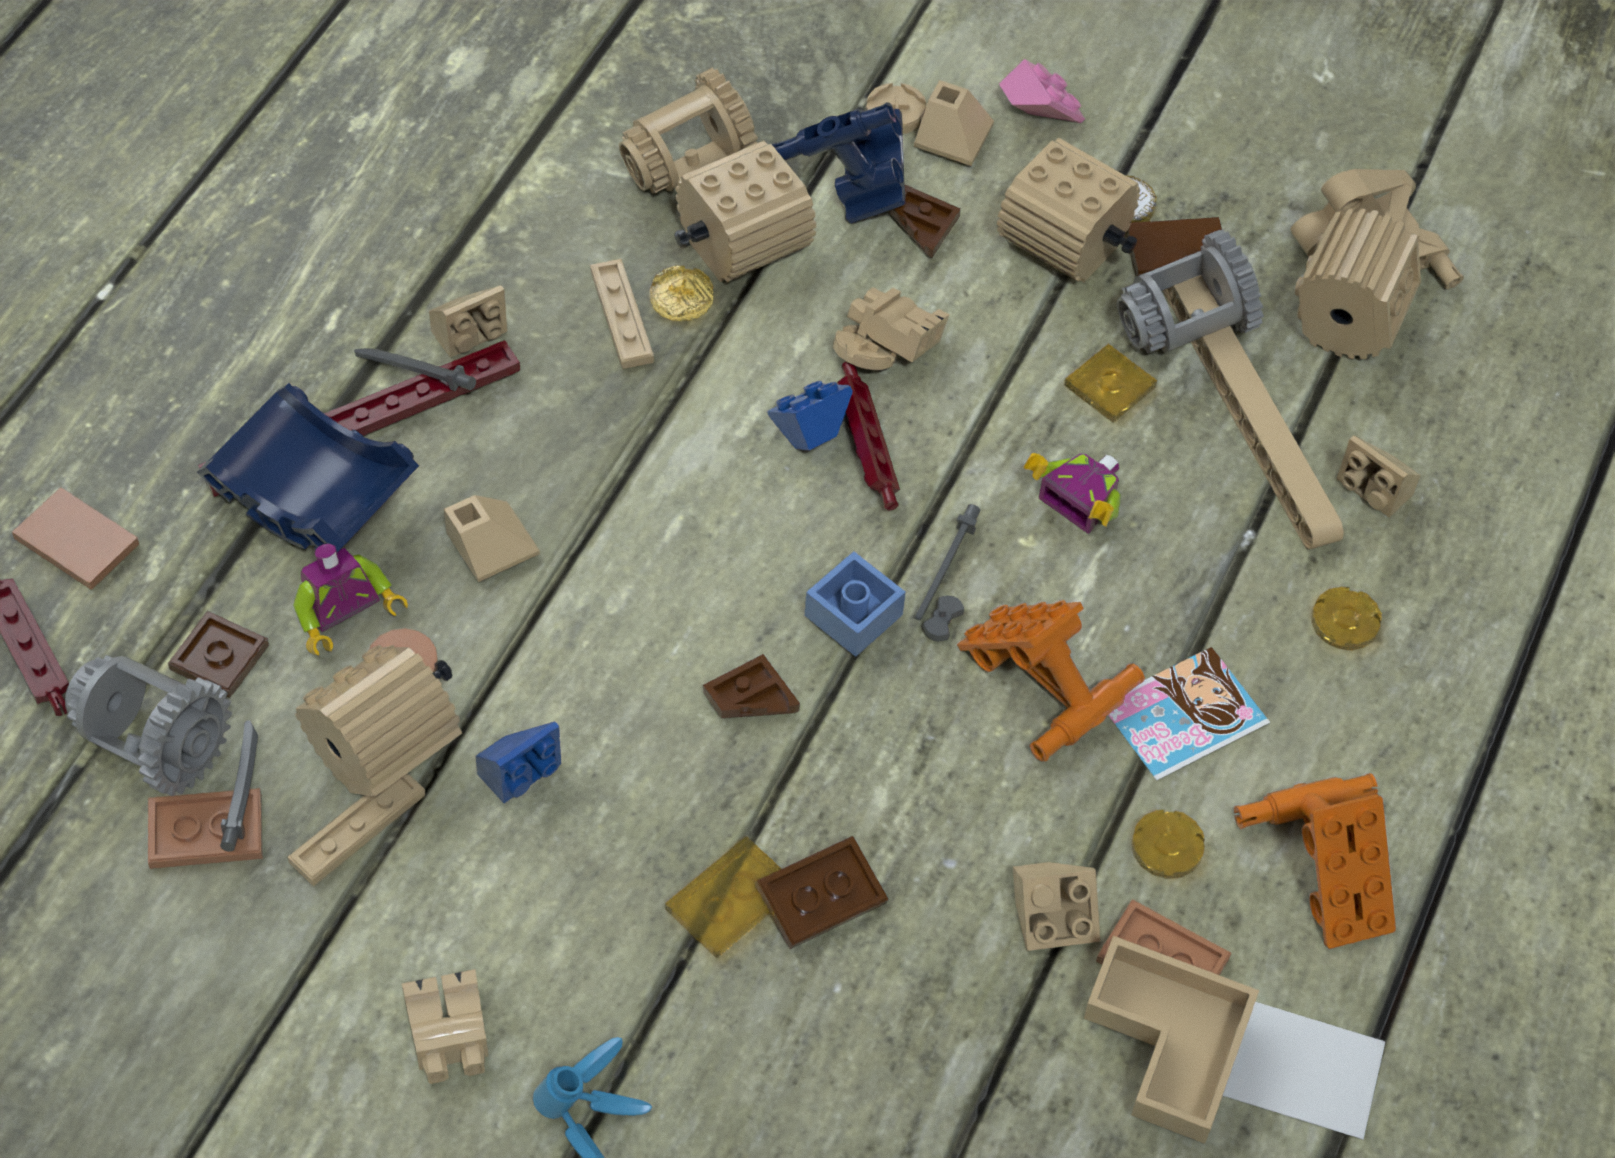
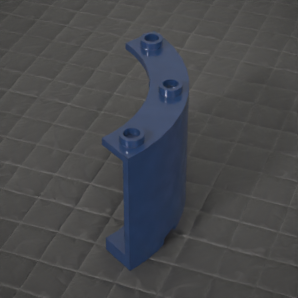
[197,383,419,552]

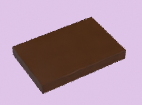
[1126,217,1222,276]
[755,836,889,949]

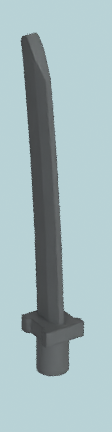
[354,348,476,391]
[915,504,981,621]
[220,720,258,852]

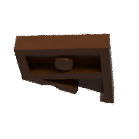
[890,185,961,258]
[703,654,800,718]

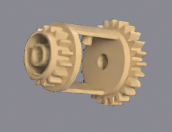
[619,67,758,193]

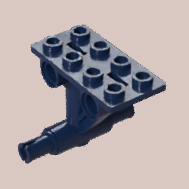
[772,102,905,223]

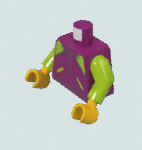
[1023,453,1121,534]
[293,544,408,656]

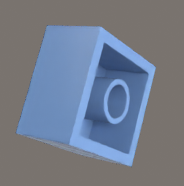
[804,551,906,657]

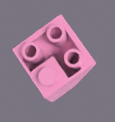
[999,59,1085,123]

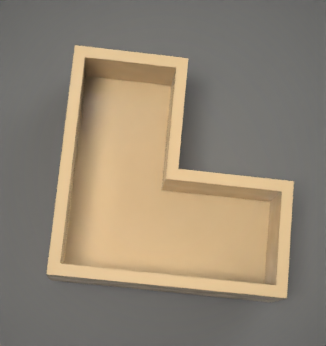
[1084,936,1259,1144]

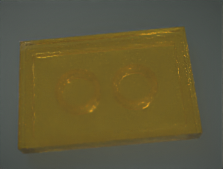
[665,836,782,958]

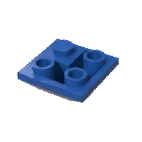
[767,381,853,450]
[475,721,561,803]

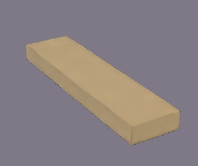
[590,259,654,369]
[288,773,425,887]

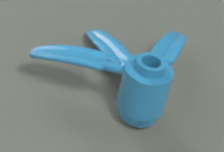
[533,1037,652,1158]

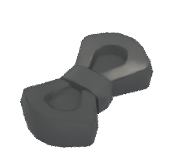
[923,595,964,642]

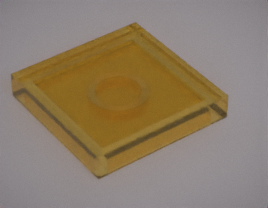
[1064,343,1158,423]

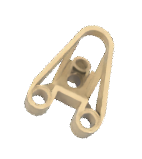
[1291,169,1464,289]

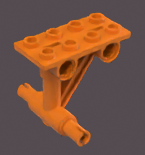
[957,600,1145,762]
[1234,773,1396,949]

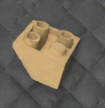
[914,80,994,166]
[429,285,507,358]
[1337,435,1421,518]
[444,495,540,582]
[1013,862,1101,951]

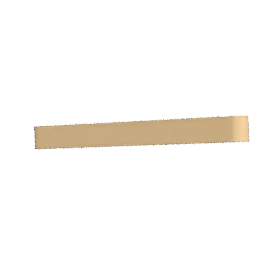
[1163,275,1344,549]

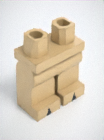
[847,287,950,362]
[402,969,488,1084]

